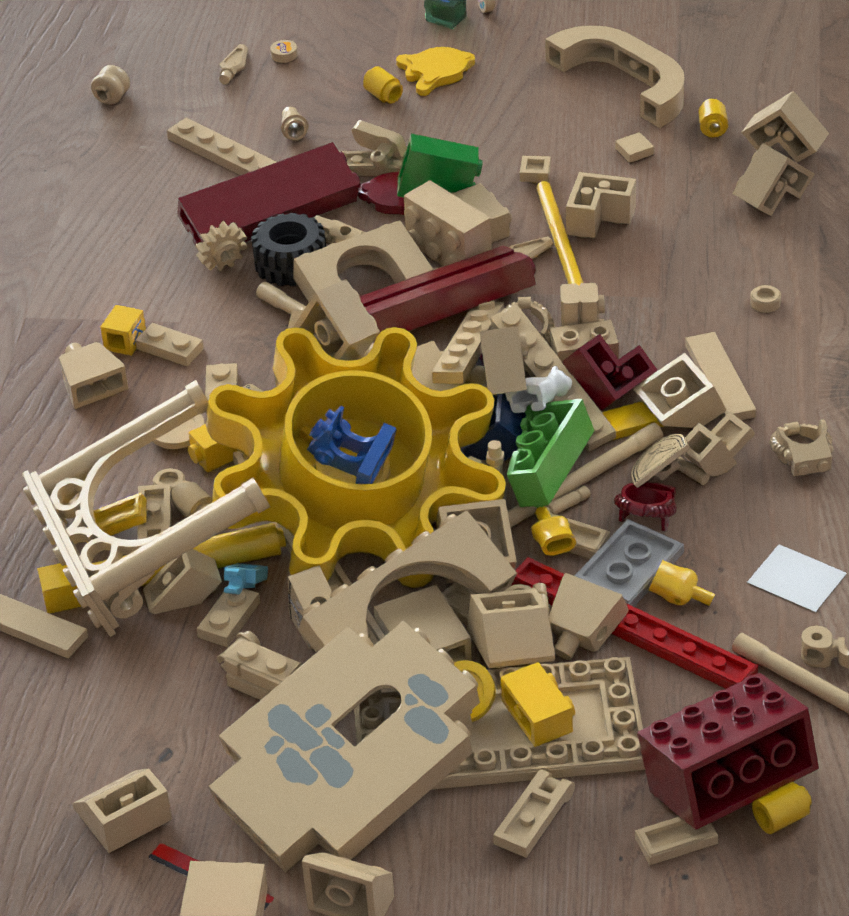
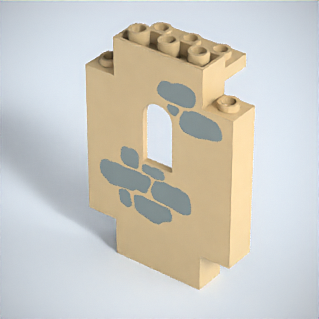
[208,620,480,873]

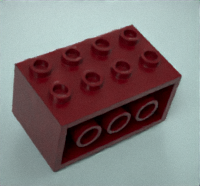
[637,673,819,830]

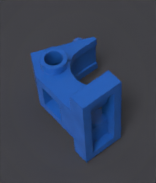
[307,406,396,484]

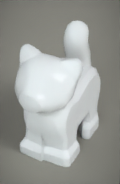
[506,366,572,413]

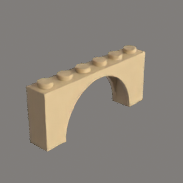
[299,510,517,653]

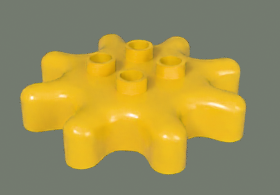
[206,327,506,588]

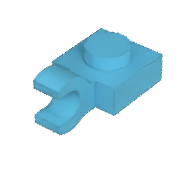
[224,563,268,595]

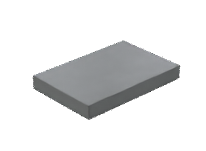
[575,519,684,607]

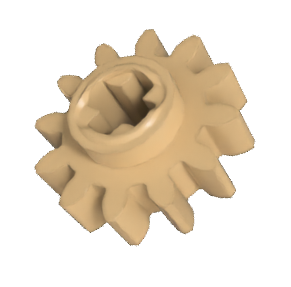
[195,221,248,271]

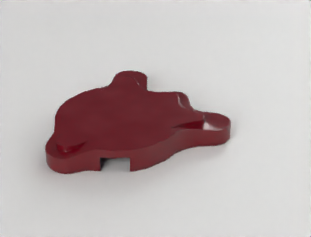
[358,172,405,215]

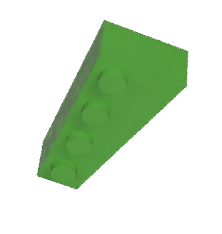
[507,399,595,508]

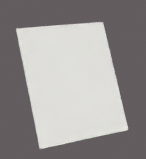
[747,545,847,612]

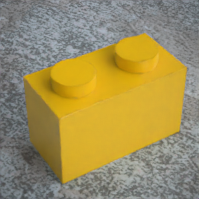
[501,662,575,747]

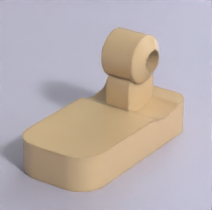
[351,120,407,169]

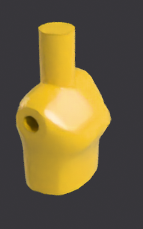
[531,506,576,556]
[648,560,715,606]

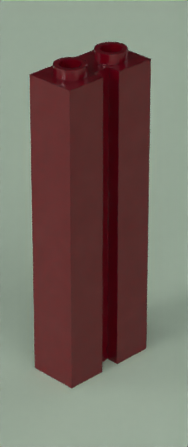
[177,142,361,245]
[360,245,536,343]

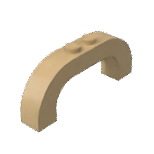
[545,26,684,128]

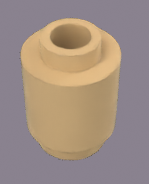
[171,480,212,518]

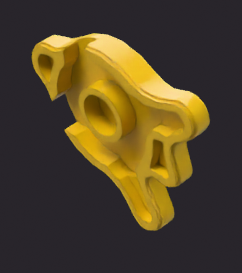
[396,47,475,96]

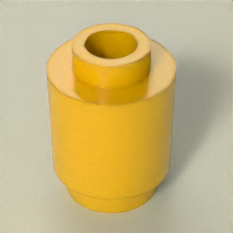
[363,66,403,104]
[698,99,728,137]

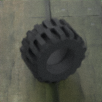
[251,213,326,286]

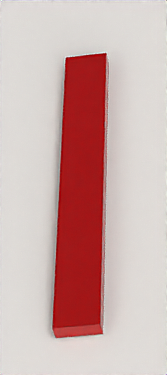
[511,557,758,689]

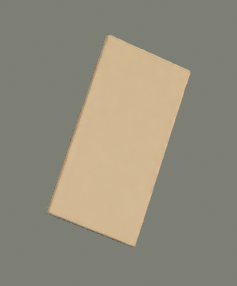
[354,657,645,790]

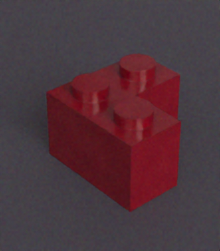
[562,334,658,411]

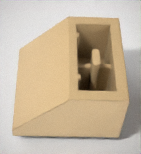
[466,588,555,668]
[72,768,172,853]

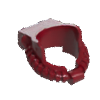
[614,481,677,532]

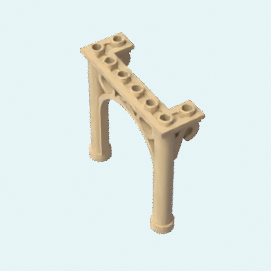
[22,380,270,637]

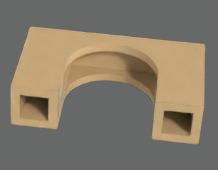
[293,220,433,302]

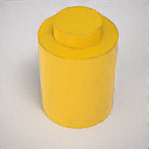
[752,782,812,834]

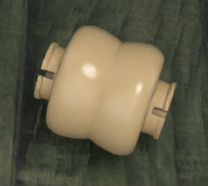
[91,65,130,105]

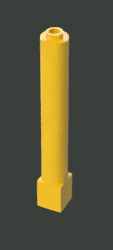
[37,522,286,614]

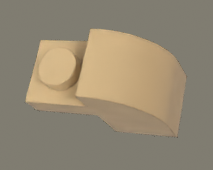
[683,412,755,476]

